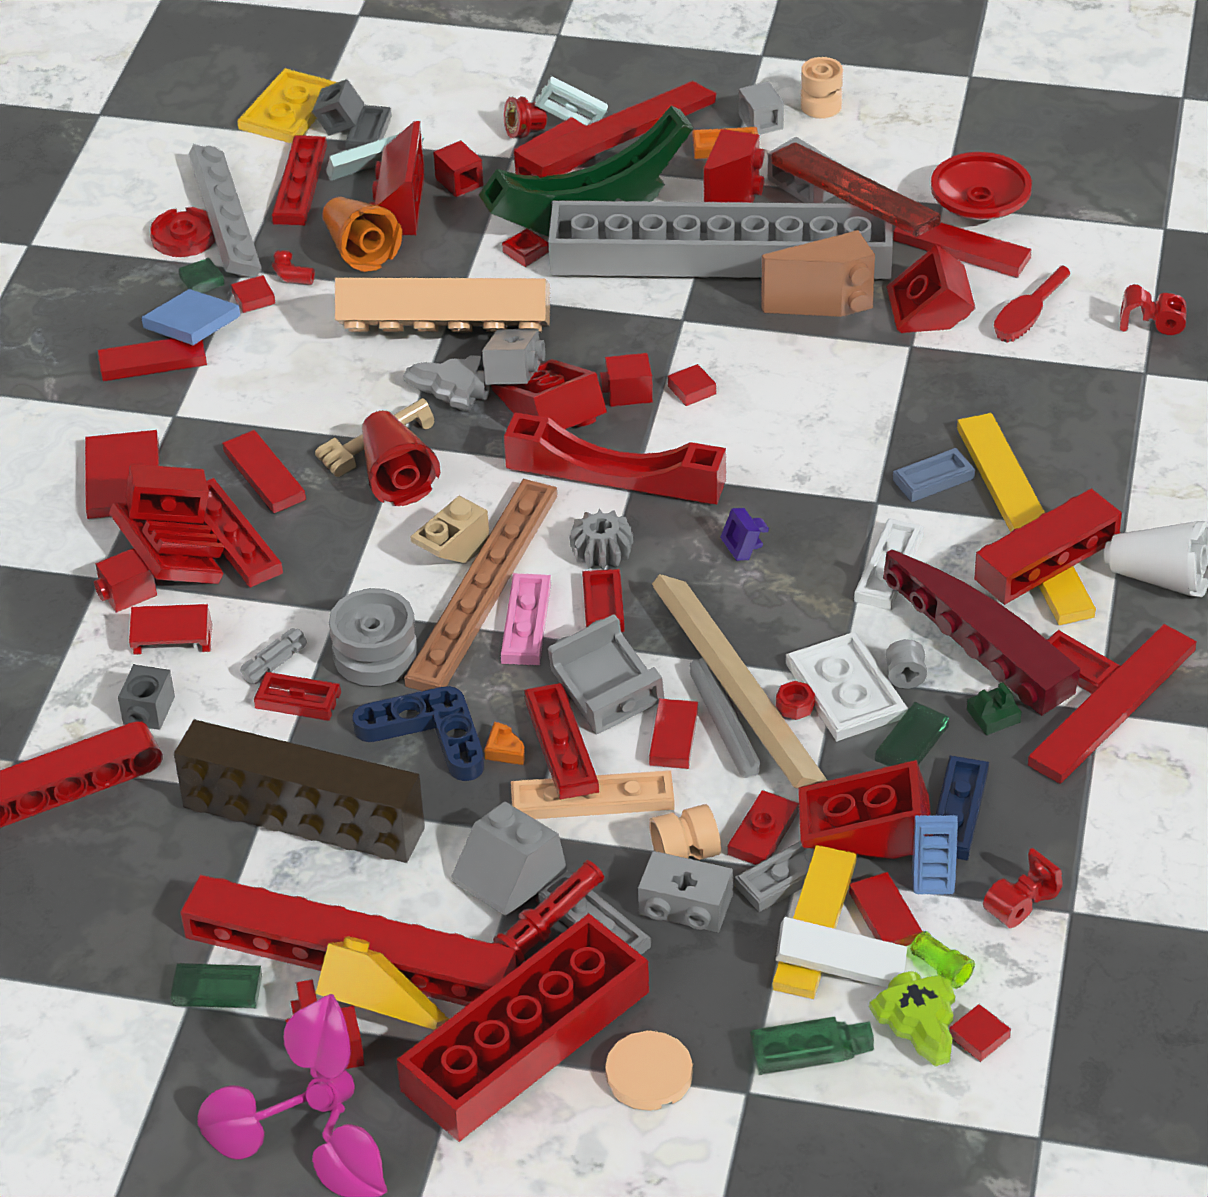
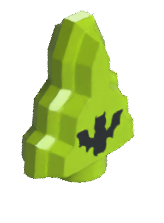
[869,971,955,1067]

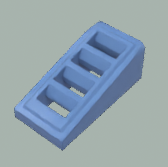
[912,815,958,894]

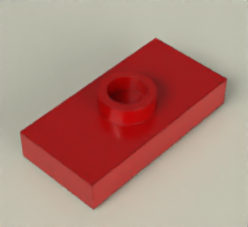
[727,790,799,865]

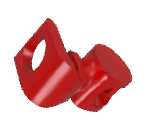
[1120,284,1187,335]
[983,848,1063,928]

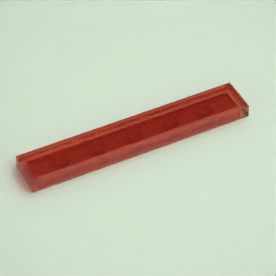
[771,142,941,237]

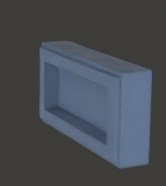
[893,448,975,502]

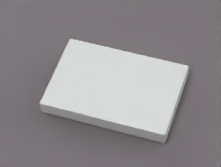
[786,631,908,742]

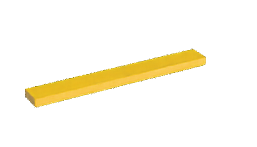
[957,413,1096,625]

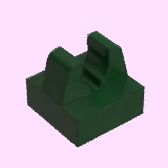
[966,683,1022,736]

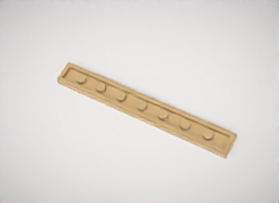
[652,574,828,789]

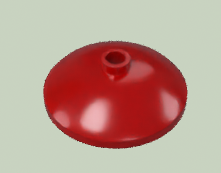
[931,152,1032,220]

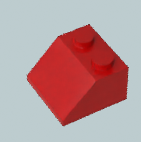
[704,129,764,203]
[887,244,976,333]

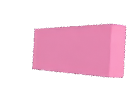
[501,573,551,665]

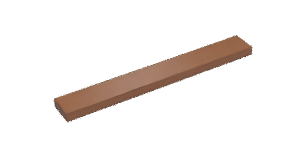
[404,479,557,691]

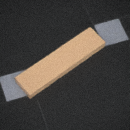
[511,770,674,819]

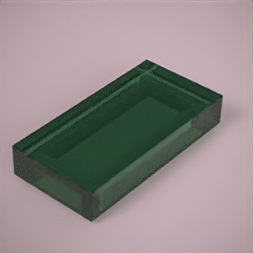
[875,702,949,767]
[170,963,262,1009]

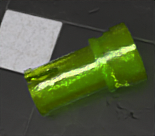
[910,931,975,989]

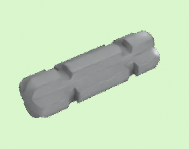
[240,628,307,684]

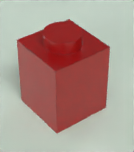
[433,140,484,197]
[600,353,653,407]
[94,548,157,613]

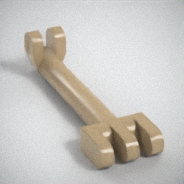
[315,398,434,477]

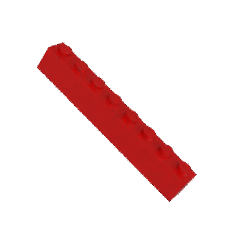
[181,875,517,1006]

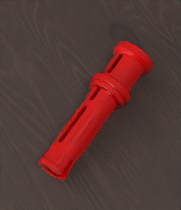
[493,860,604,966]

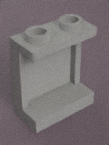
[548,614,664,735]

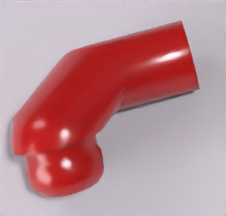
[272,250,315,285]

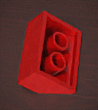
[369,121,425,235]

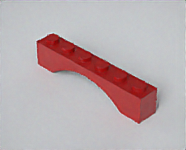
[504,412,726,505]

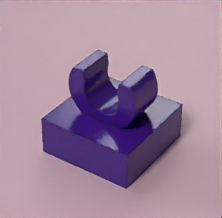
[720,508,769,561]

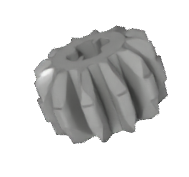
[569,508,633,570]

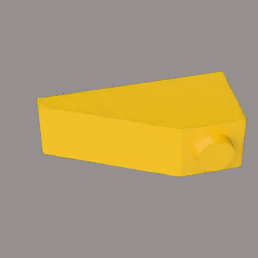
[315,937,449,1030]

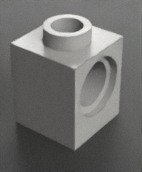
[739,81,784,135]

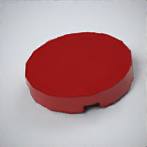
[150,207,216,257]

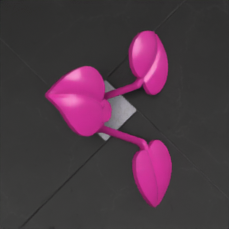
[198,994,388,1197]

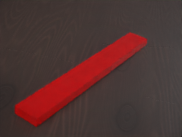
[518,81,717,178]

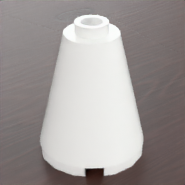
[1104,521,1208,598]

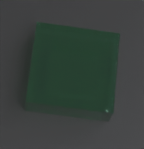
[178,257,225,293]

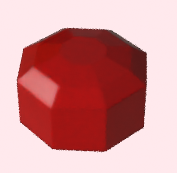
[776,681,815,720]

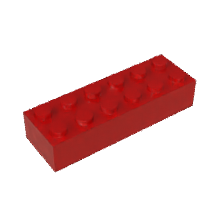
[396,913,649,1142]

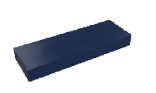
[933,755,989,861]

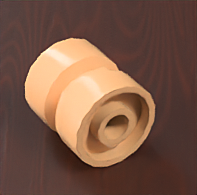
[801,57,843,118]
[649,804,721,860]

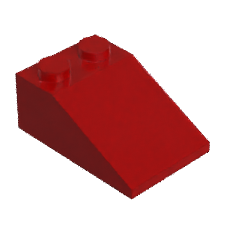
[491,359,607,430]
[798,760,933,859]

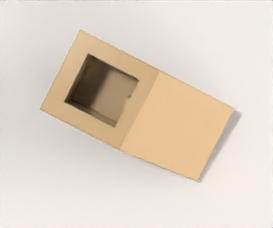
[410,495,489,563]

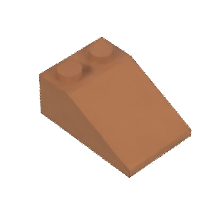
[761,230,875,317]

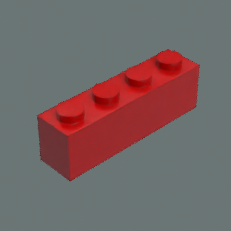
[974,488,1122,605]

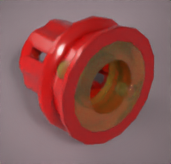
[504,96,547,138]

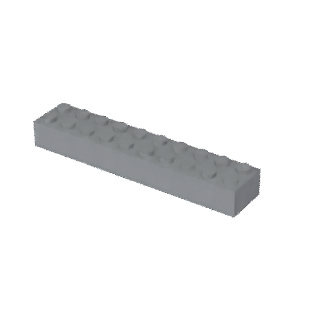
[549,201,893,280]

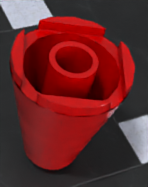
[362,410,441,506]

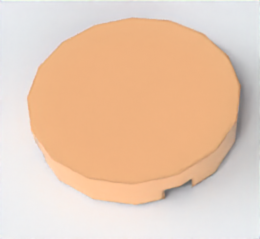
[605,1031,693,1111]

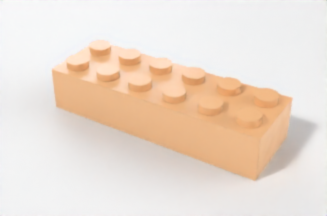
[335,278,550,332]

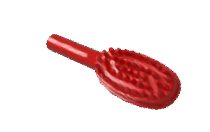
[994,265,1070,342]

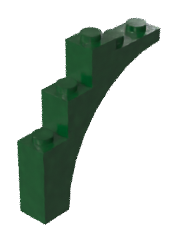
[478,106,694,237]

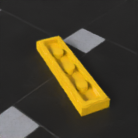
[773,845,856,999]

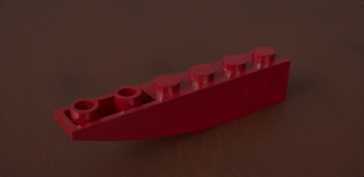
[883,549,1080,716]

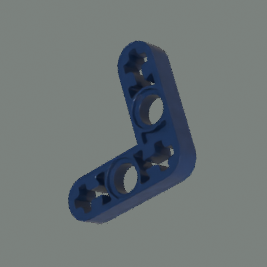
[353,686,484,781]

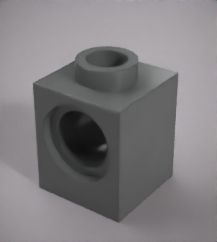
[312,79,364,136]
[118,664,175,730]

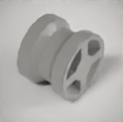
[886,639,927,689]

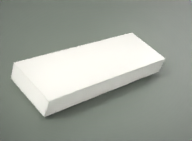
[854,518,924,610]
[776,917,907,988]

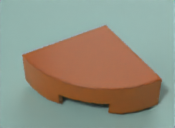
[484,722,525,765]

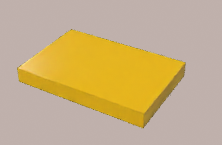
[237,68,337,144]

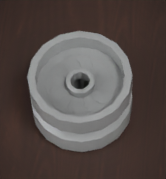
[329,588,418,686]

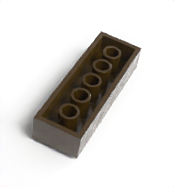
[174,719,425,863]

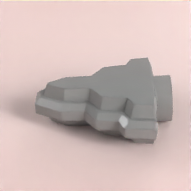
[404,355,491,412]

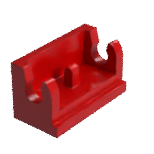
[129,604,213,655]

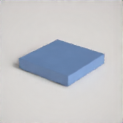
[141,289,240,345]

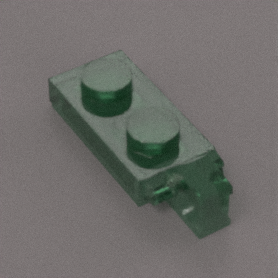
[750,1016,874,1075]

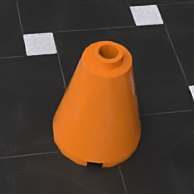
[322,197,402,272]

